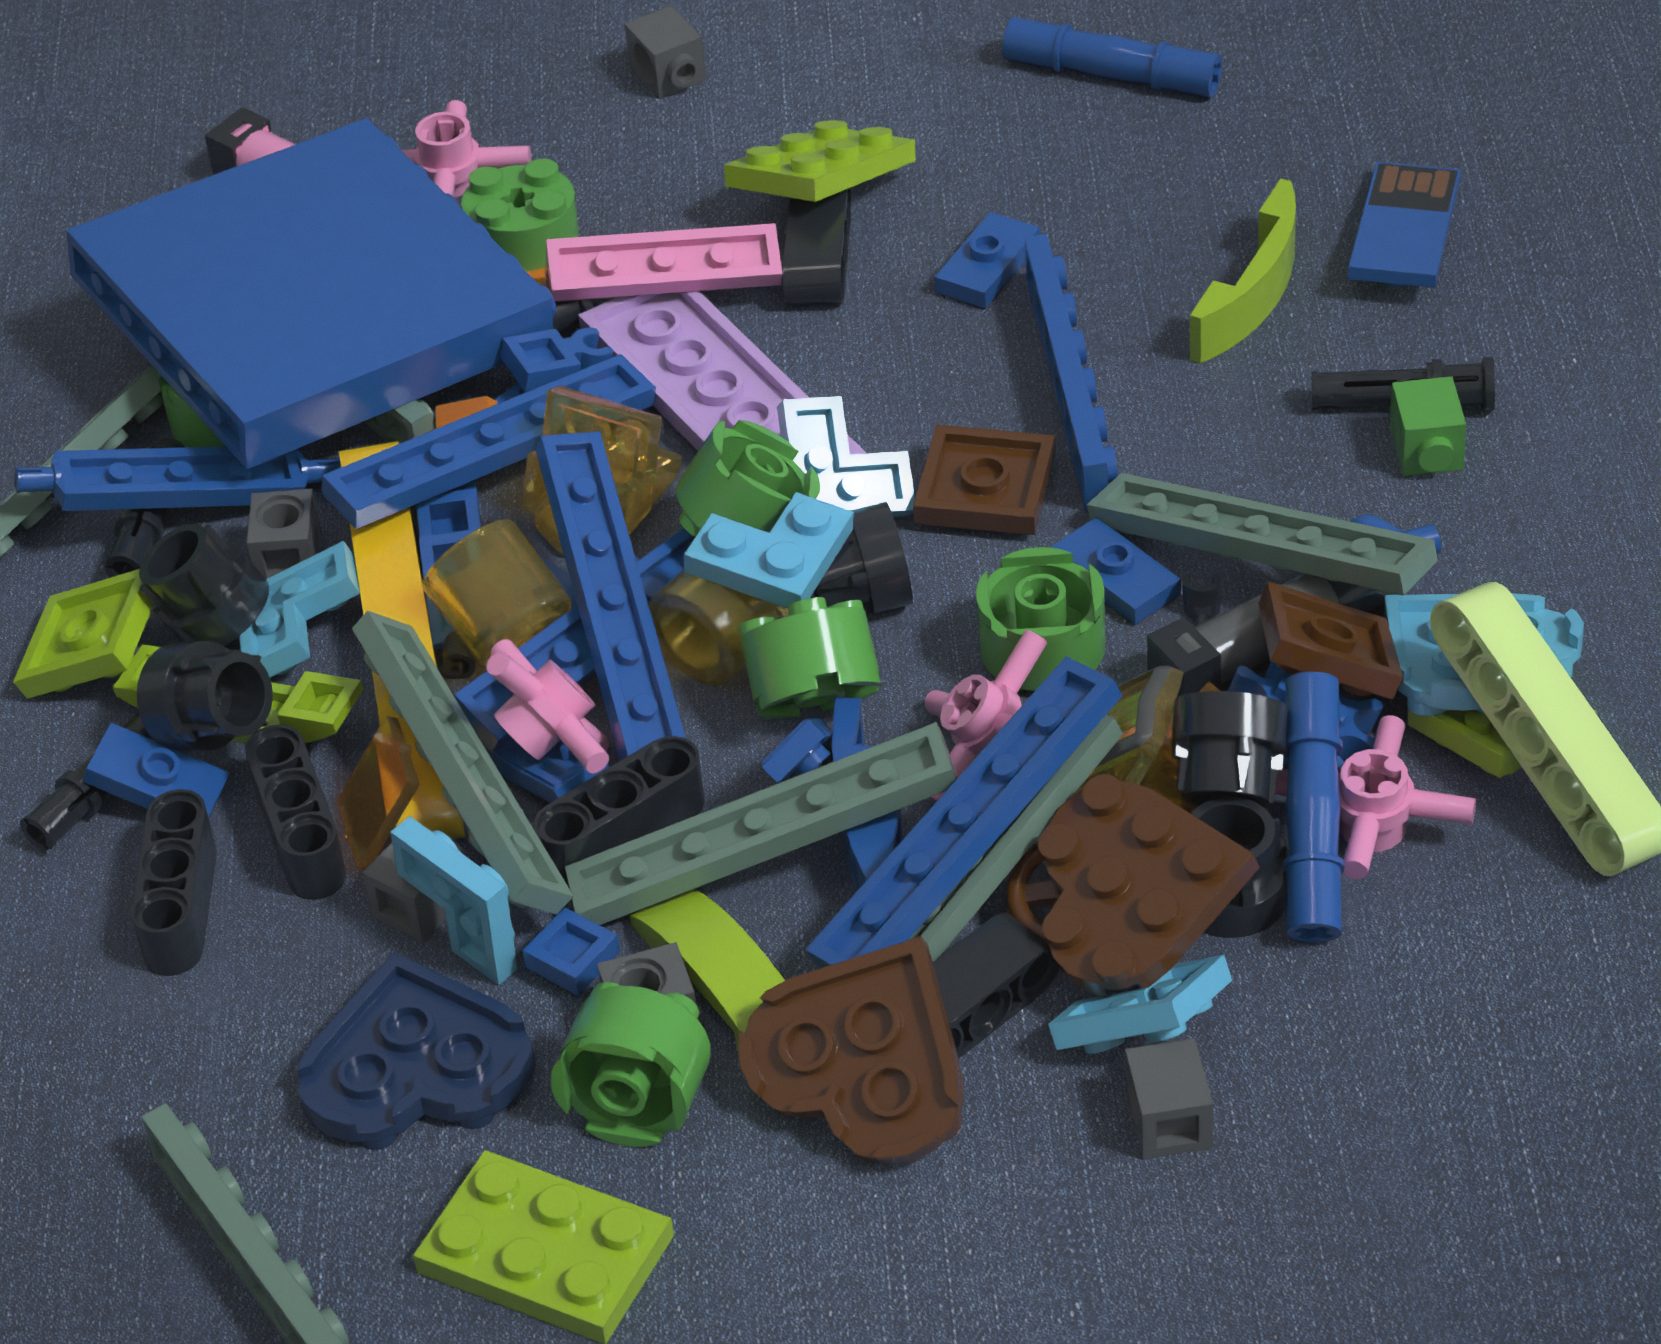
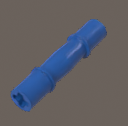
[1003,17,1222,98]
[1283,672,1344,943]

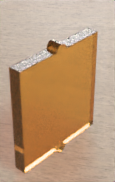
[336,715,420,870]

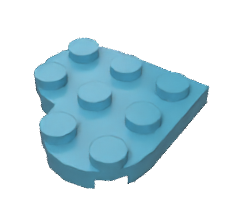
[1384,593,1584,716]

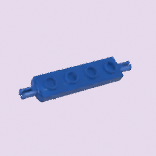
[14,447,341,511]

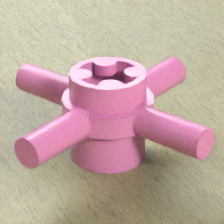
[401,100,531,197]
[924,630,1047,803]
[487,639,609,773]
[1275,715,1476,879]

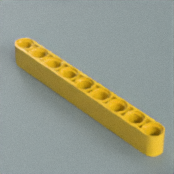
[339,441,465,839]

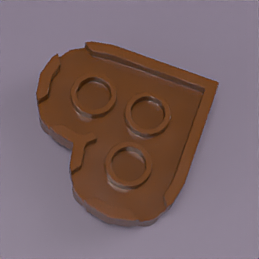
[1038,774,1260,996]
[738,936,964,1165]

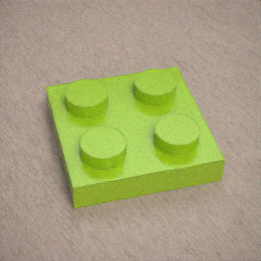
[13,569,154,699]

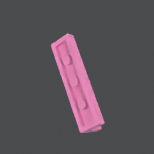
[545,223,782,301]

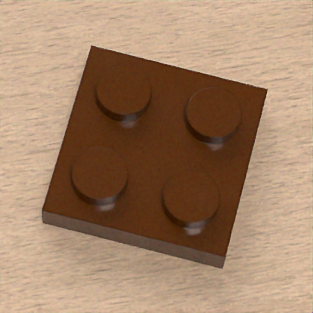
[913,424,1056,535]
[1258,581,1403,699]

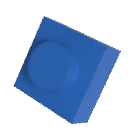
[522,907,620,996]

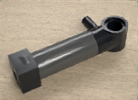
[1147,573,1398,706]

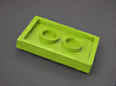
[724,120,916,202]
[413,1150,674,1344]

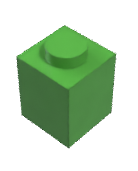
[1390,376,1466,476]

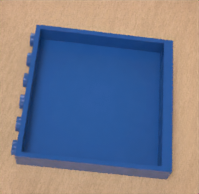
[66,118,556,469]

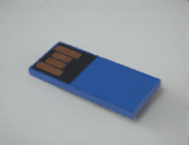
[1348,162,1461,288]

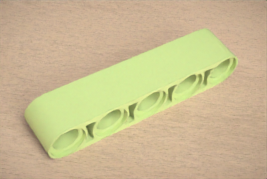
[1430,582,1661,876]

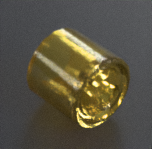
[423,519,572,668]
[648,569,789,686]

